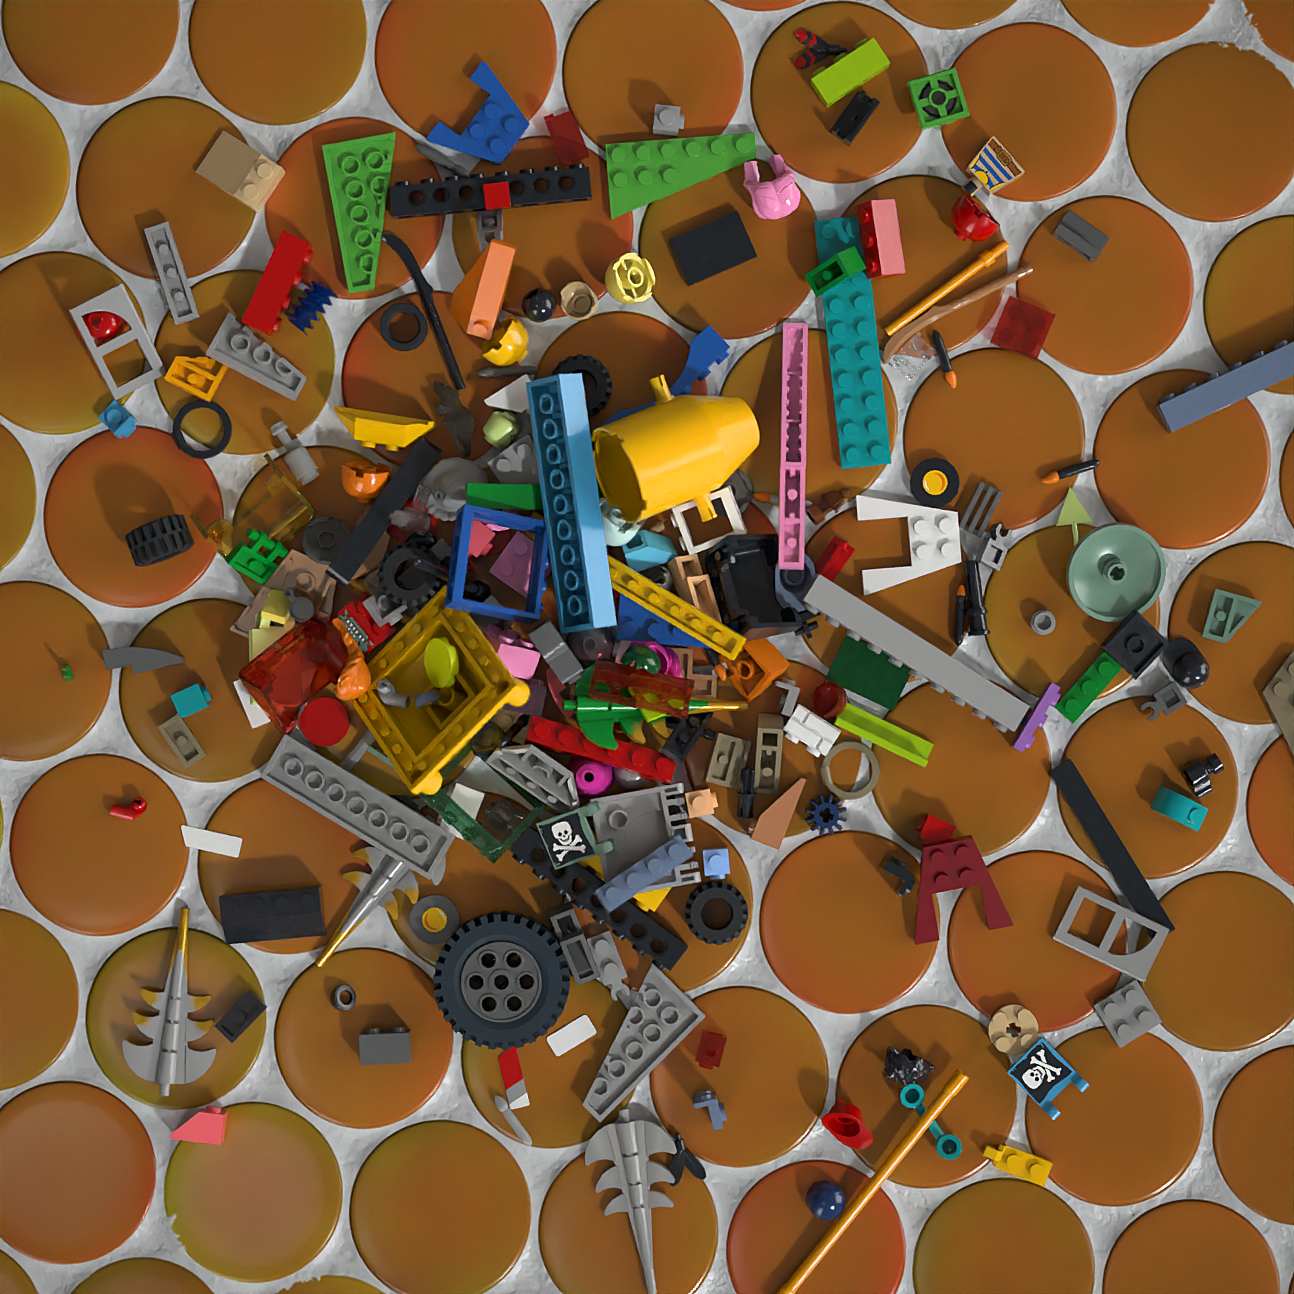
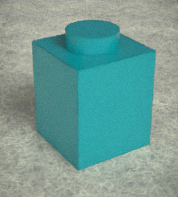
[171,683,212,719]

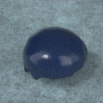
[805,1180,847,1221]

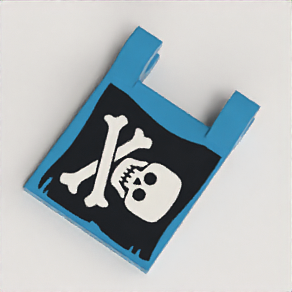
[1006,1036,1090,1120]

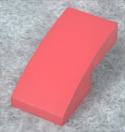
[546,668,575,719]

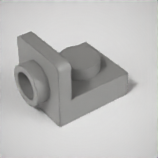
[362,589,408,628]
[774,677,800,717]

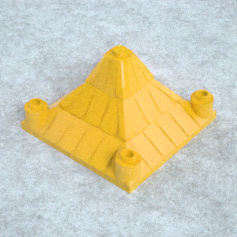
[350,585,530,795]

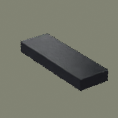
[659,712,714,765]

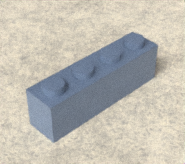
[594,835,693,913]

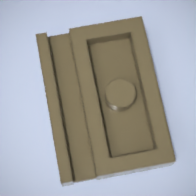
[703,732,752,790]

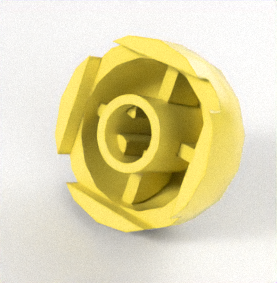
[604,253,655,304]

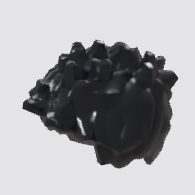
[884,1046,936,1085]

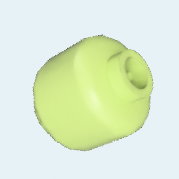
[483,410,520,448]

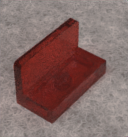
[544,110,589,168]

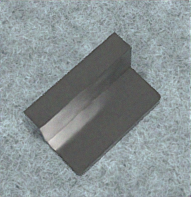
[1052,211,1109,263]

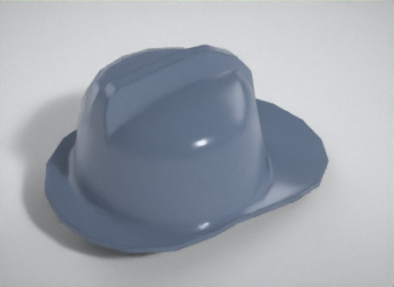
[775,554,815,612]

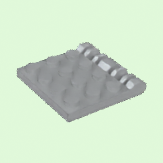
[589,783,701,894]

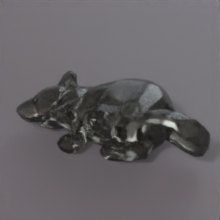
[434,381,476,459]

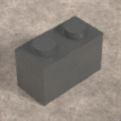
[359,1026,412,1065]

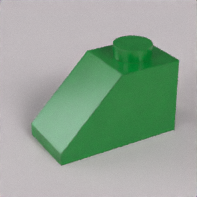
[804,246,866,297]

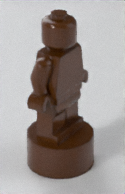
[805,487,850,525]

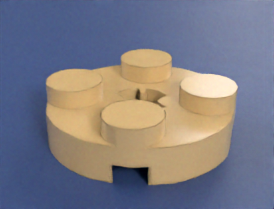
[988,1004,1039,1055]

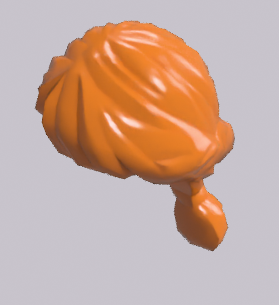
[332,618,371,701]

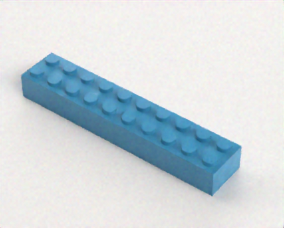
[526,373,617,633]

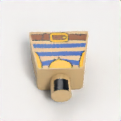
[962,136,1025,197]

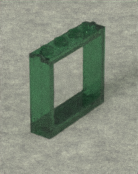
[419,741,547,864]

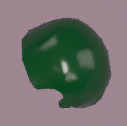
[619,644,661,675]

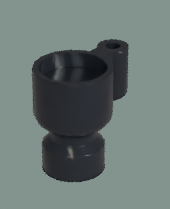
[284,588,316,622]
[1182,753,1224,799]

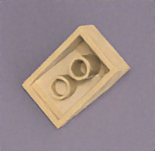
[196,130,286,214]

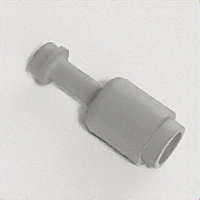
[270,421,319,485]

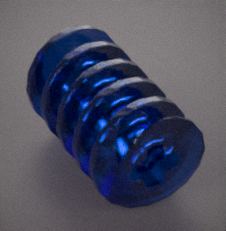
[285,280,339,336]

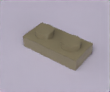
[157,714,207,769]

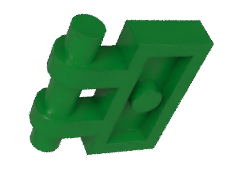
[225,528,288,585]

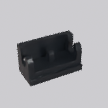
[829,90,880,146]

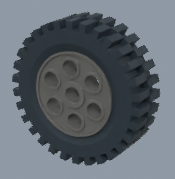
[433,911,570,1050]

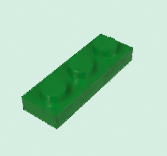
[1054,651,1122,724]

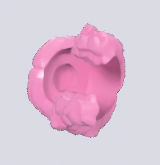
[743,154,801,220]

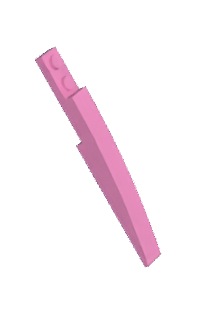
[778,323,808,570]

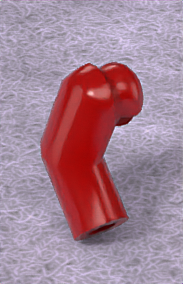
[110,797,147,821]

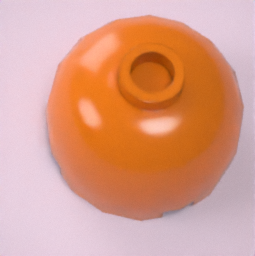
[341,461,392,503]

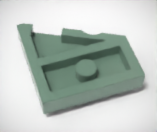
[1200,589,1262,643]

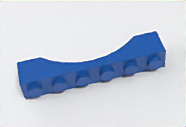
[601,325,730,427]

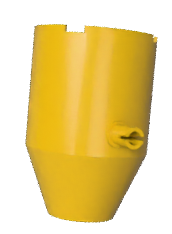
[591,374,759,523]

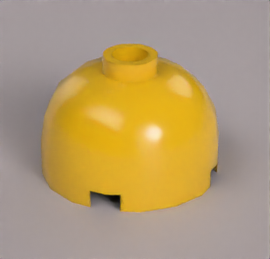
[481,315,529,366]

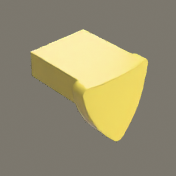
[261,590,291,625]

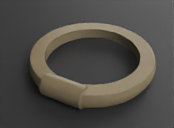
[819,741,880,800]

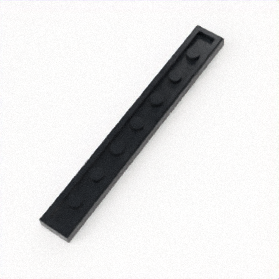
[1049,759,1175,939]

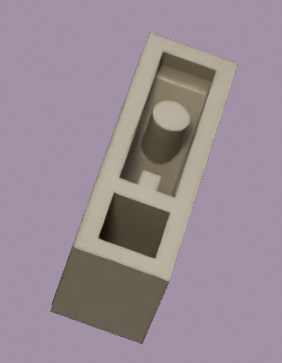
[754,713,784,794]

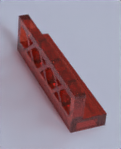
[588,659,695,719]

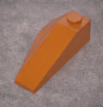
[718,638,790,703]

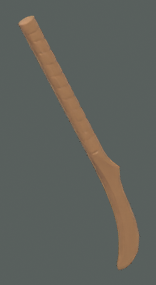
[883,264,1033,364]

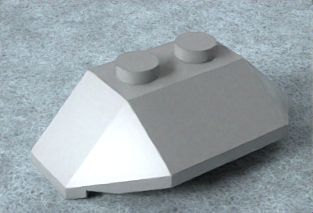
[485,744,579,814]

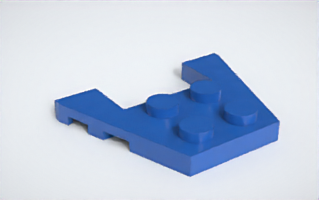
[426,61,530,165]

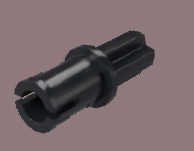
[737,768,756,819]

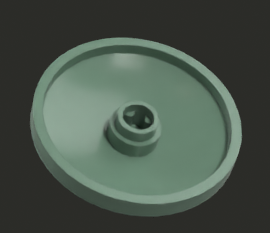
[1066,522,1166,622]

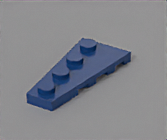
[616,593,711,648]

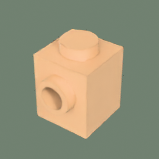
[685,788,718,818]

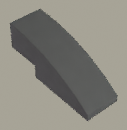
[102,647,186,674]
[548,901,600,985]

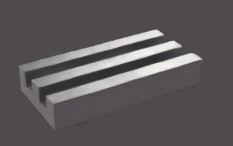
[959,482,1003,538]

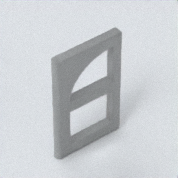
[68,283,167,400]
[1052,885,1170,982]

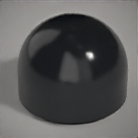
[330,985,356,1011]

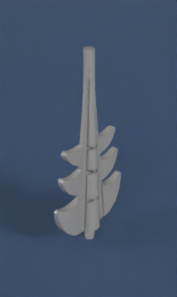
[585,1108,677,1294]

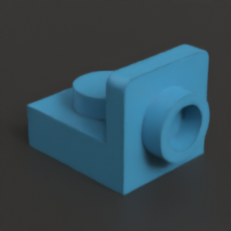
[98,400,138,439]

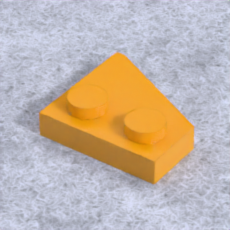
[164,356,229,403]

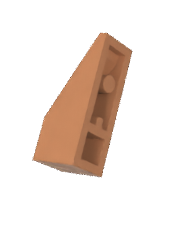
[748,777,806,850]

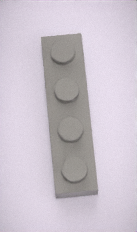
[144,221,200,325]

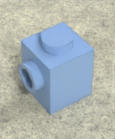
[702,847,730,880]

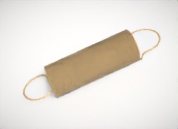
[646,519,670,534]

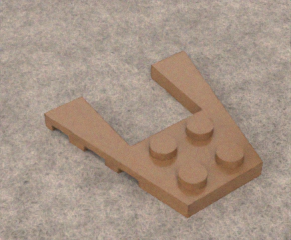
[230,549,337,671]

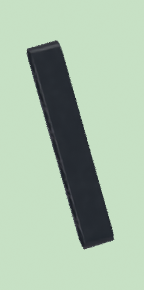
[325,436,443,587]

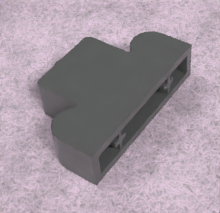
[528,617,584,685]

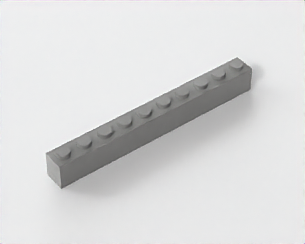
[800,574,1030,733]

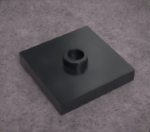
[1100,609,1170,680]

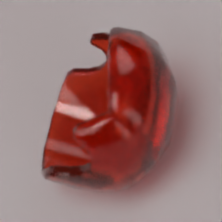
[811,681,848,719]

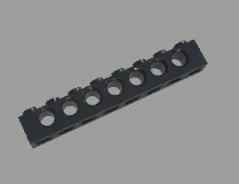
[390,164,592,220]
[511,825,688,971]

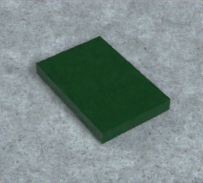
[825,635,910,711]

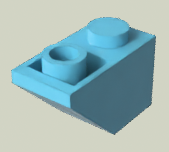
[622,530,678,572]

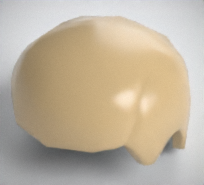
[560,281,598,321]

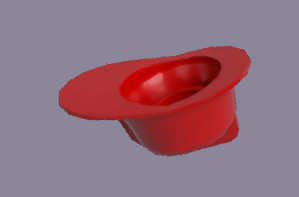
[821,1099,873,1149]

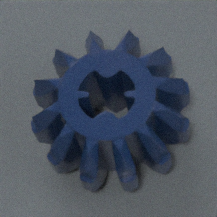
[805,794,847,836]

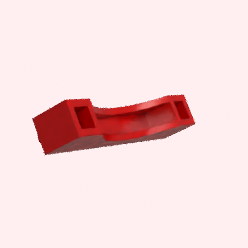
[524,715,676,785]

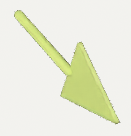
[1056,488,1093,547]

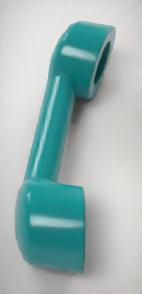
[899,1083,962,1160]

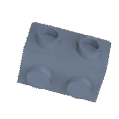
[692,1089,727,1130]

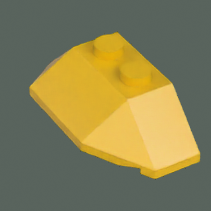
[334,406,435,452]

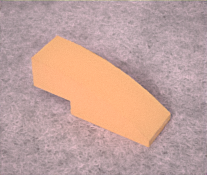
[667,554,722,622]

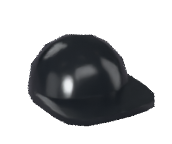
[1162,638,1209,689]

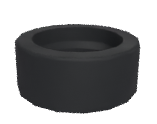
[380,303,428,351]

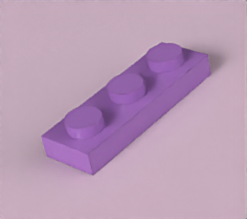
[1011,682,1061,752]

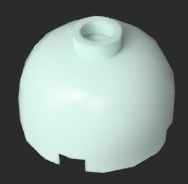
[599,498,640,546]

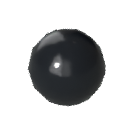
[522,288,557,323]

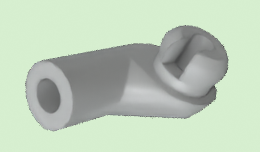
[377,679,410,708]

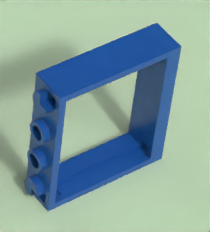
[444,504,550,624]

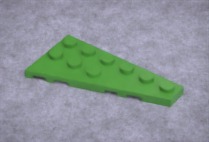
[322,132,396,294]
[605,132,756,220]

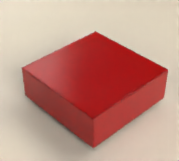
[483,181,511,211]

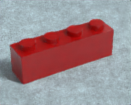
[241,231,314,336]

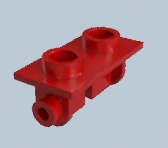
[814,536,855,582]

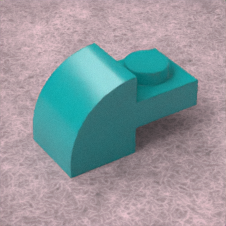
[1150,786,1209,831]

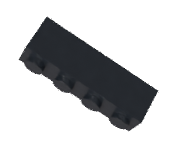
[219,885,326,944]

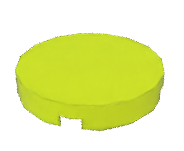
[424,637,459,688]

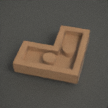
[667,648,717,700]

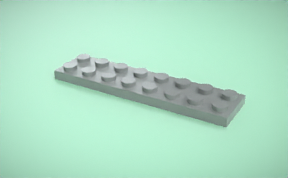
[260,734,456,879]

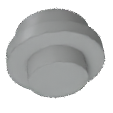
[1030,610,1056,635]

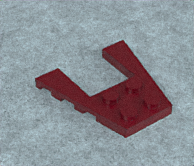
[914,835,1013,945]

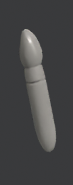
[494,1095,532,1146]

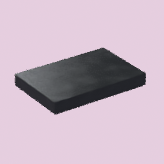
[669,211,757,287]

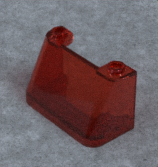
[238,617,349,735]

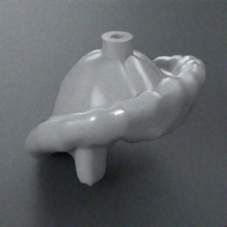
[420,457,489,521]

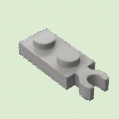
[586,930,630,1000]

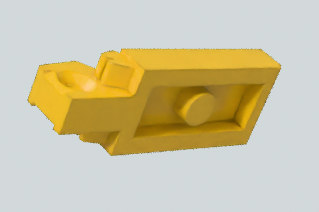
[982,1144,1053,1187]

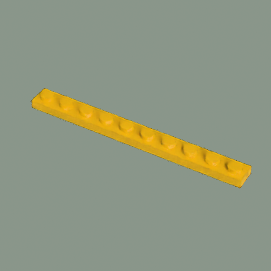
[522,511,747,661]

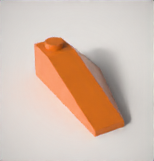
[449,239,517,340]

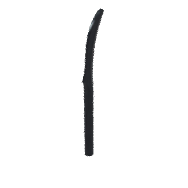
[381,234,466,391]

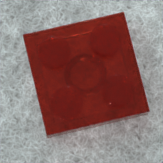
[989,295,1055,362]

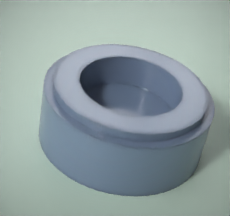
[414,690,441,709]

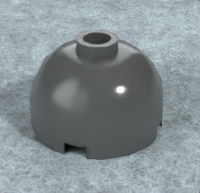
[566,627,615,668]

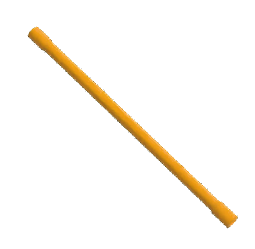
[776,1069,969,1294]

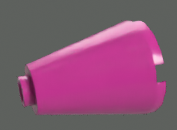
[566,756,615,800]

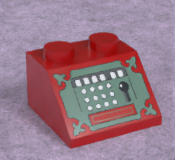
[322,591,397,658]

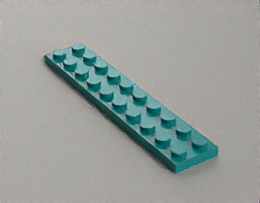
[814,216,892,470]

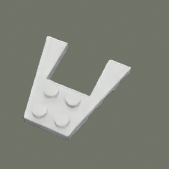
[855,495,962,595]

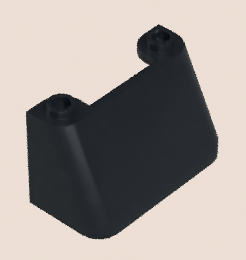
[705,534,802,642]

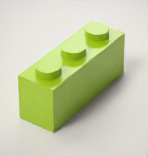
[810,38,890,108]

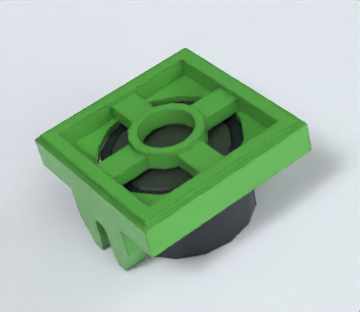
[907,67,970,131]

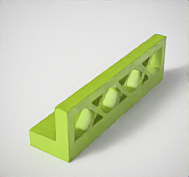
[833,701,934,767]

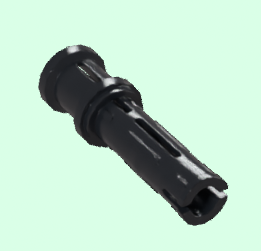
[963,560,991,637]

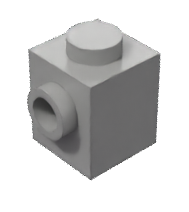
[653,104,685,137]

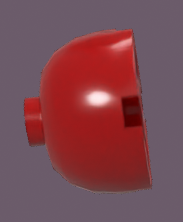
[951,194,1000,242]
[75,311,126,346]

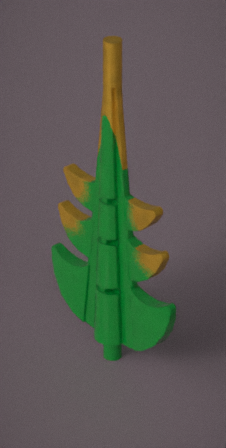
[563,661,748,750]

